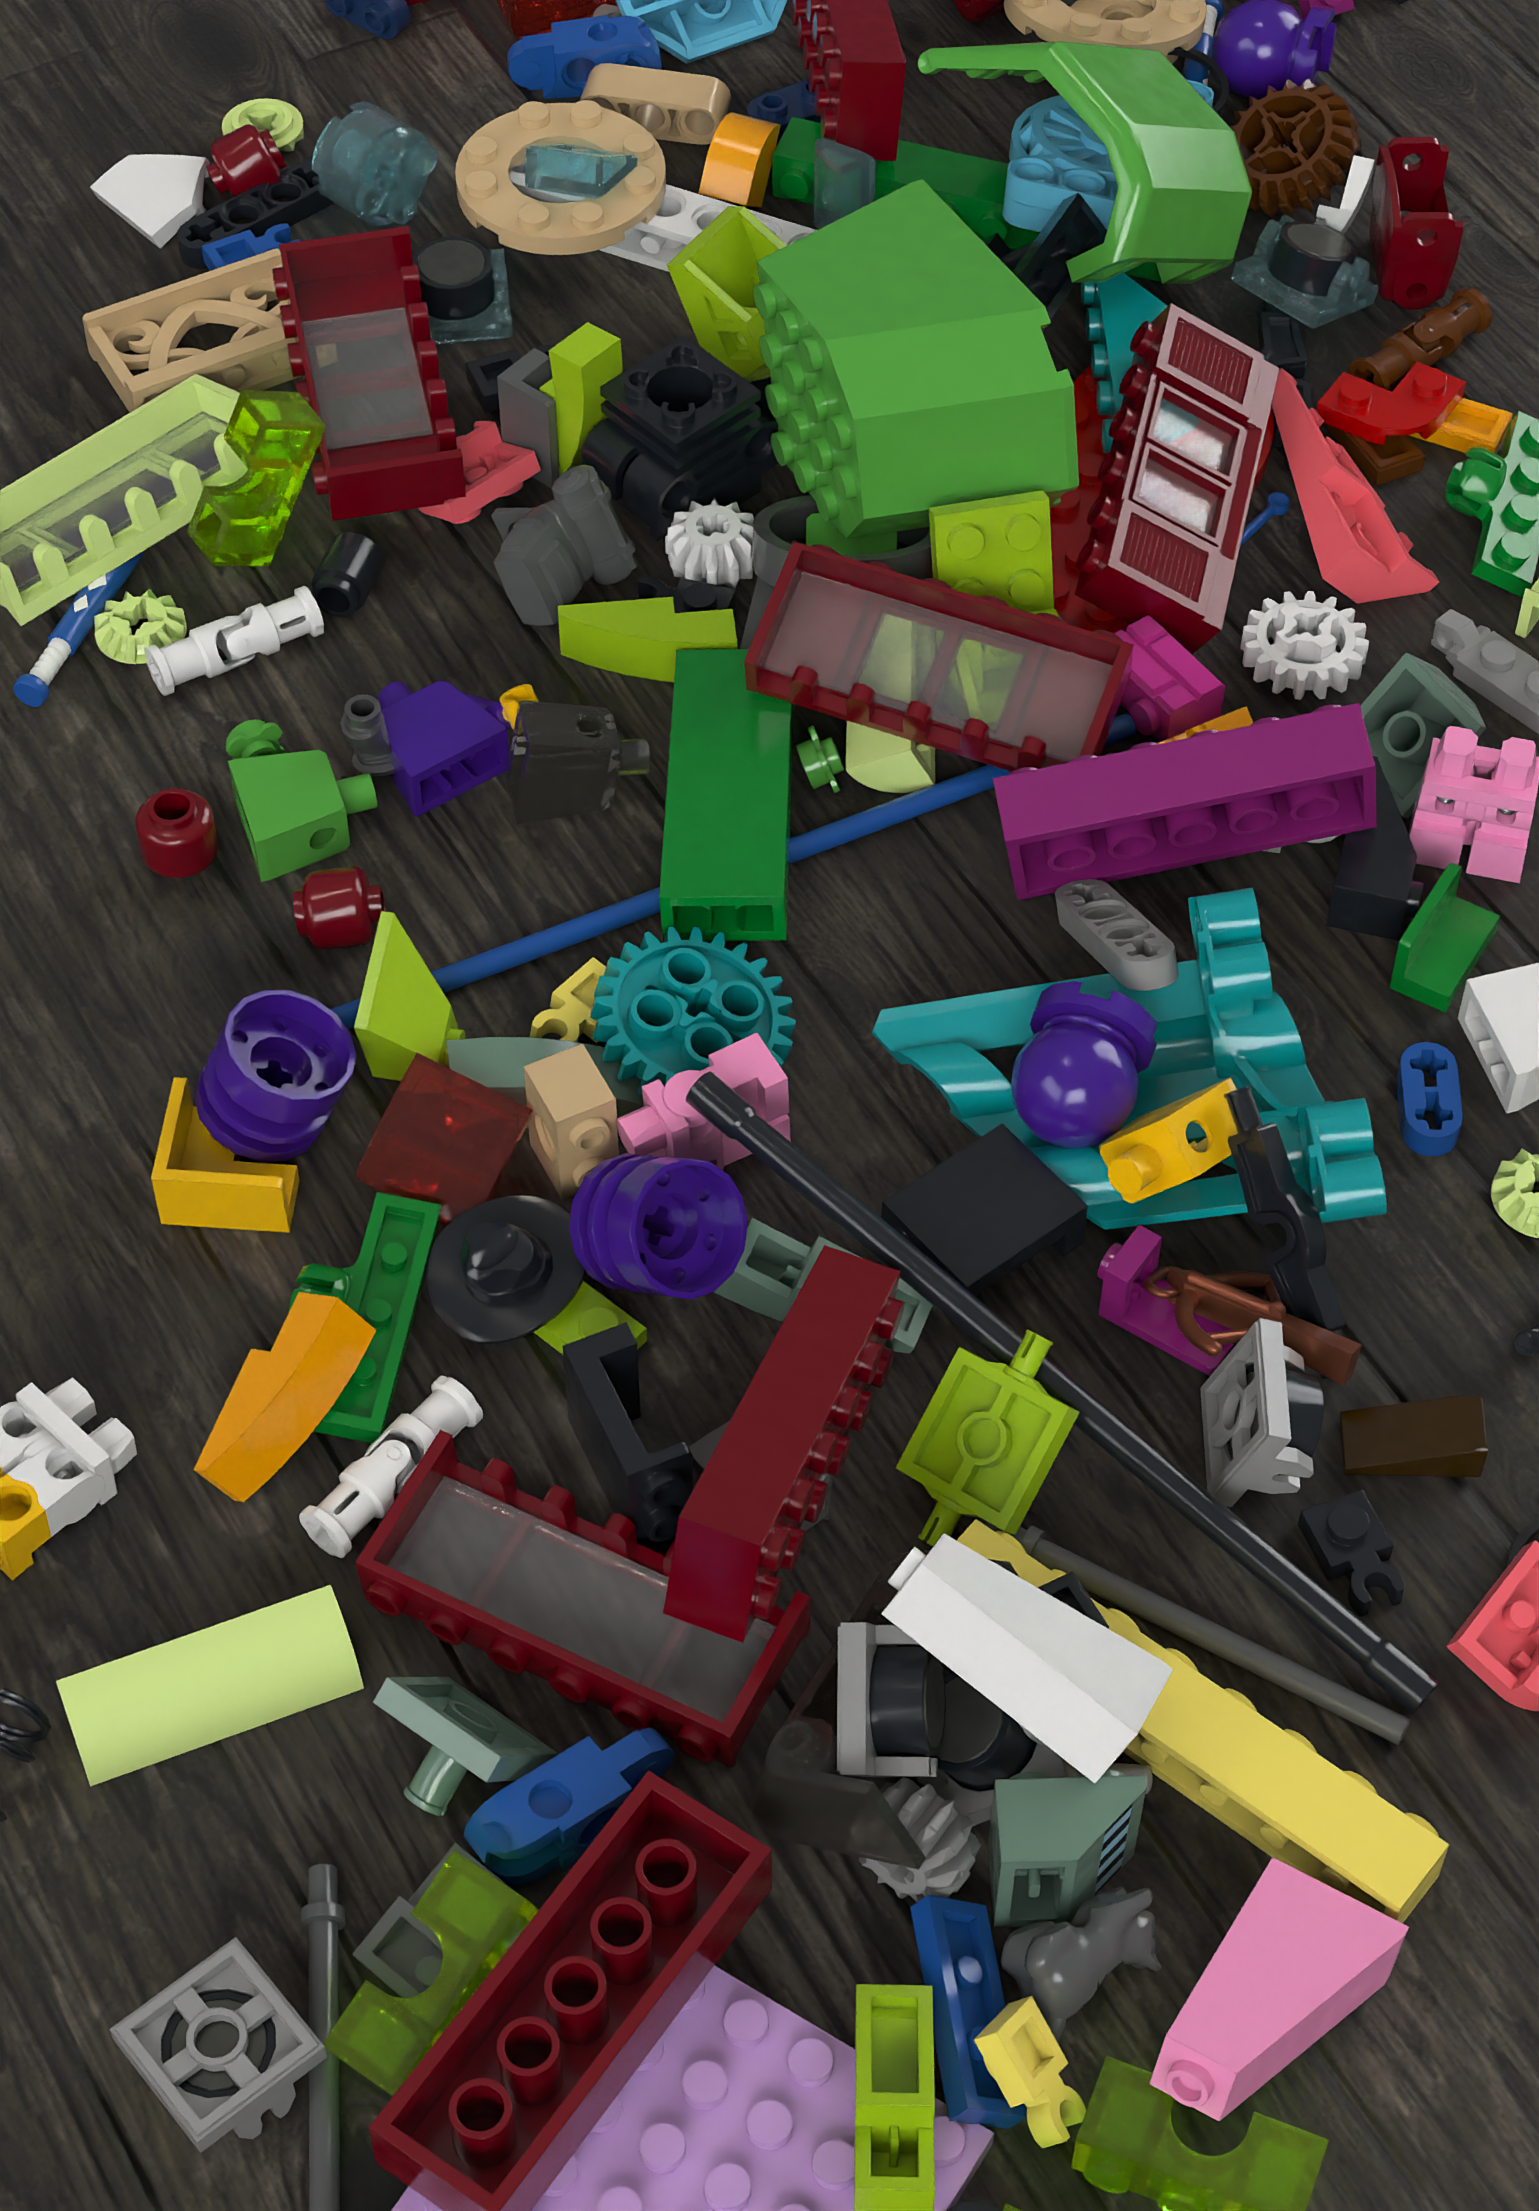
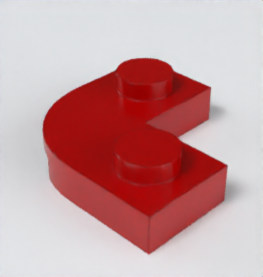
[1317,361,1466,445]

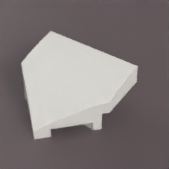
[90,154,210,249]
[1316,155,1375,234]

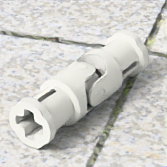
[144,586,324,696]
[299,1375,483,1558]

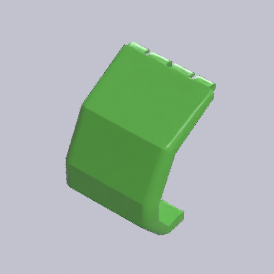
[918,41,1252,284]

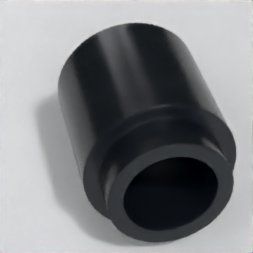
[312,532,384,617]

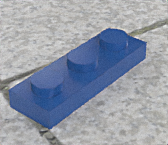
[910,1895,1027,2129]

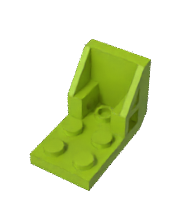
[667,206,788,378]
[929,490,1061,731]

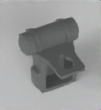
[492,465,638,626]

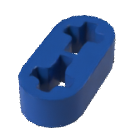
[1396,1042,1463,1157]

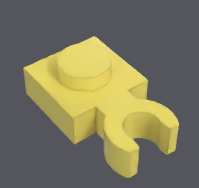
[530,957,606,1043]
[974,1996,1088,2148]

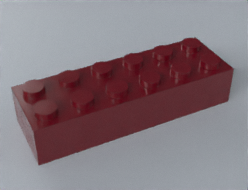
[792,0,906,161]
[663,1245,905,1643]
[368,1770,772,2211]

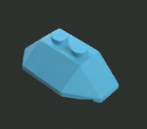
[616,0,787,64]

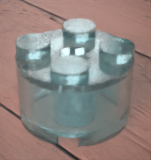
[312,102,437,226]

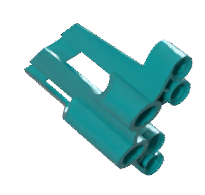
[871,888,1387,1230]

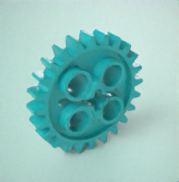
[590,926,796,1097]

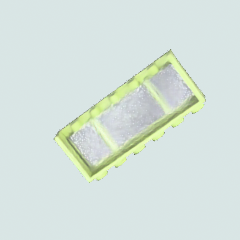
[0,374,289,626]

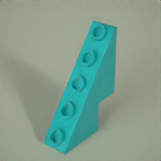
[1081,273,1198,453]

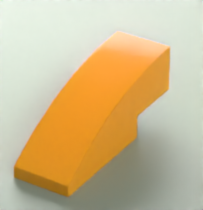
[193,1292,376,1502]

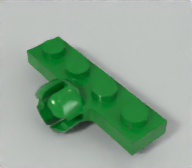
[1444,411,1539,597]
[288,1192,441,1443]

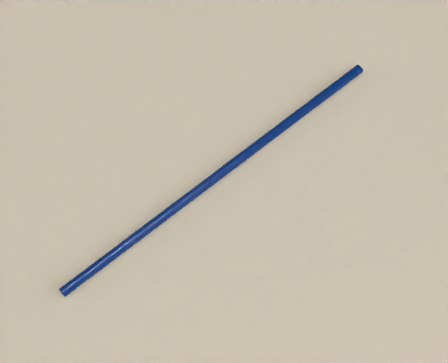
[330,713,1136,1029]

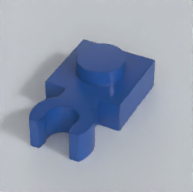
[202,223,300,271]

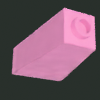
[1149,1857,1409,2121]

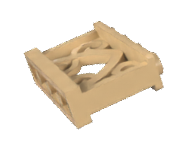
[82,248,338,412]

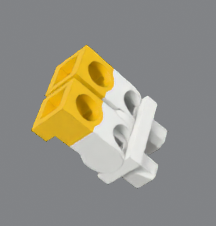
[0,1377,137,1581]

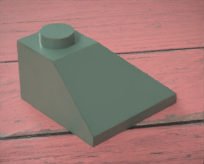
[1360,652,1486,819]

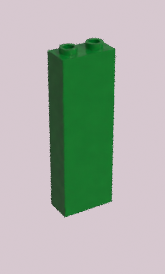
[659,649,795,941]

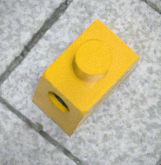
[1099,1077,1238,1204]

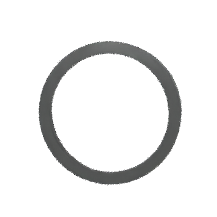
[752,495,933,587]

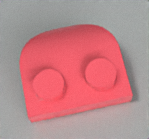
[417,421,541,524]
[1446,1540,1539,1711]

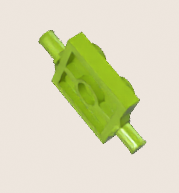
[896,1329,1080,1546]

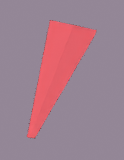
[1271,368,1439,604]

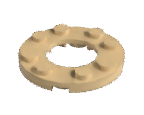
[1004,0,1207,58]
[455,100,666,255]

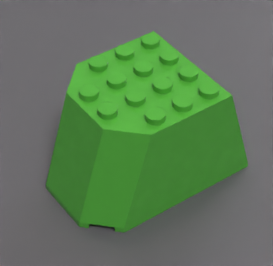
[753,179,1079,539]

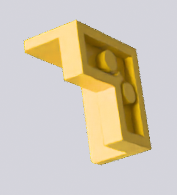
[151,1077,300,1233]

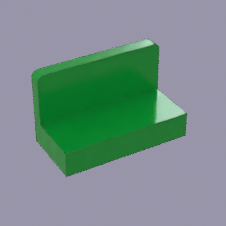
[1389,862,1500,1013]

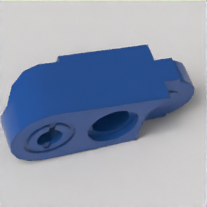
[507,15,662,99]
[463,1728,674,1886]

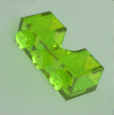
[187,390,326,566]
[323,1850,539,2096]
[1071,2056,1329,2211]

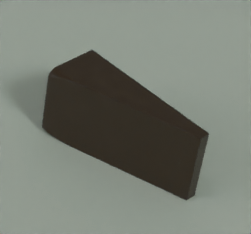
[1339,1395,1488,1477]

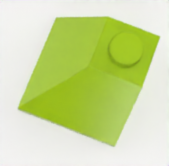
[354,911,466,1087]

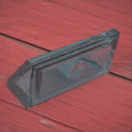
[814,137,876,230]
[525,144,638,199]

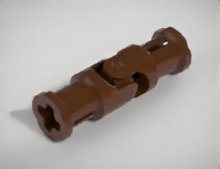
[1348,288,1493,391]

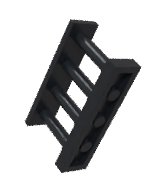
[985,193,1107,332]

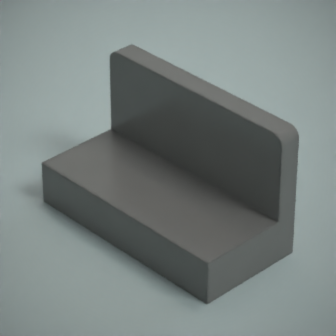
[497,348,559,487]

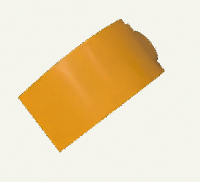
[698,112,781,207]

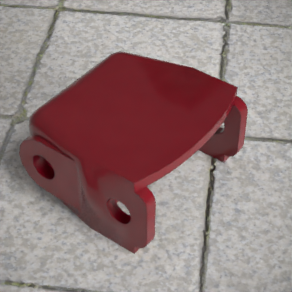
[1369,137,1464,310]

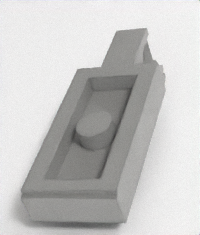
[1431,609,1539,734]

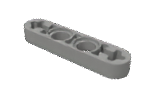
[1055,879,1179,991]

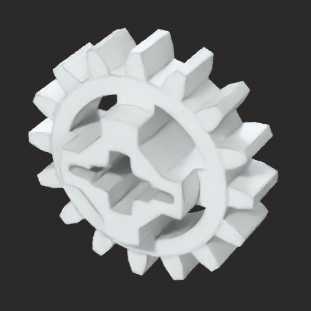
[1240,591,1369,700]

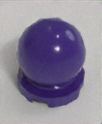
[1212,0,1337,100]
[1011,981,1157,1148]

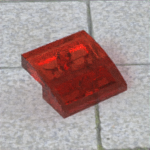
[355,1053,533,1224]

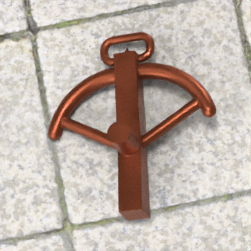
[1143,1266,1362,1386]

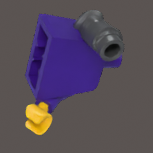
[340,681,544,817]

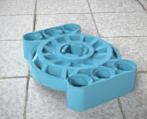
[1003,79,1214,232]

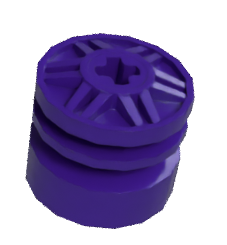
[194,990,356,1162]
[569,1153,748,1299]

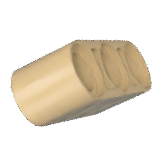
[580,63,731,145]

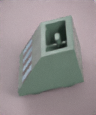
[988,1770,1146,1927]

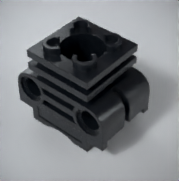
[582,335,778,541]

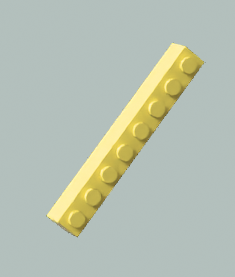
[956,1519,1449,1923]

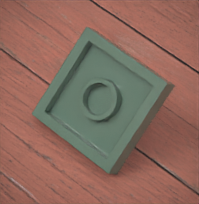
[373,1677,559,1816]

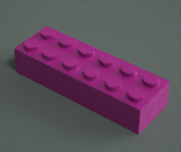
[993,703,1377,900]

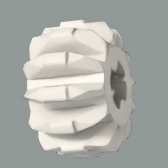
[665,497,754,589]

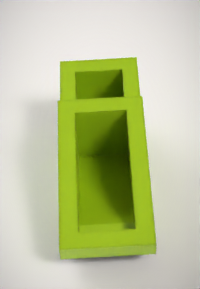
[539,322,623,476]
[558,597,738,682]
[854,1984,935,2211]

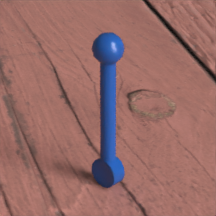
[1240,492,1290,547]

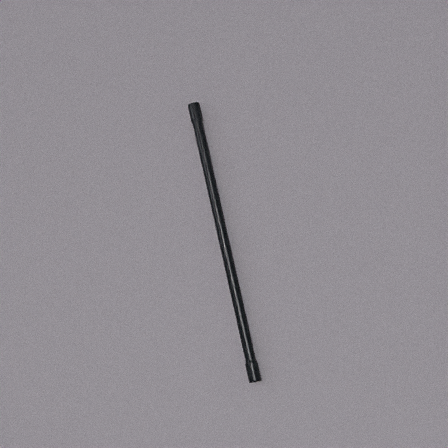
[686,1071,1440,1714]

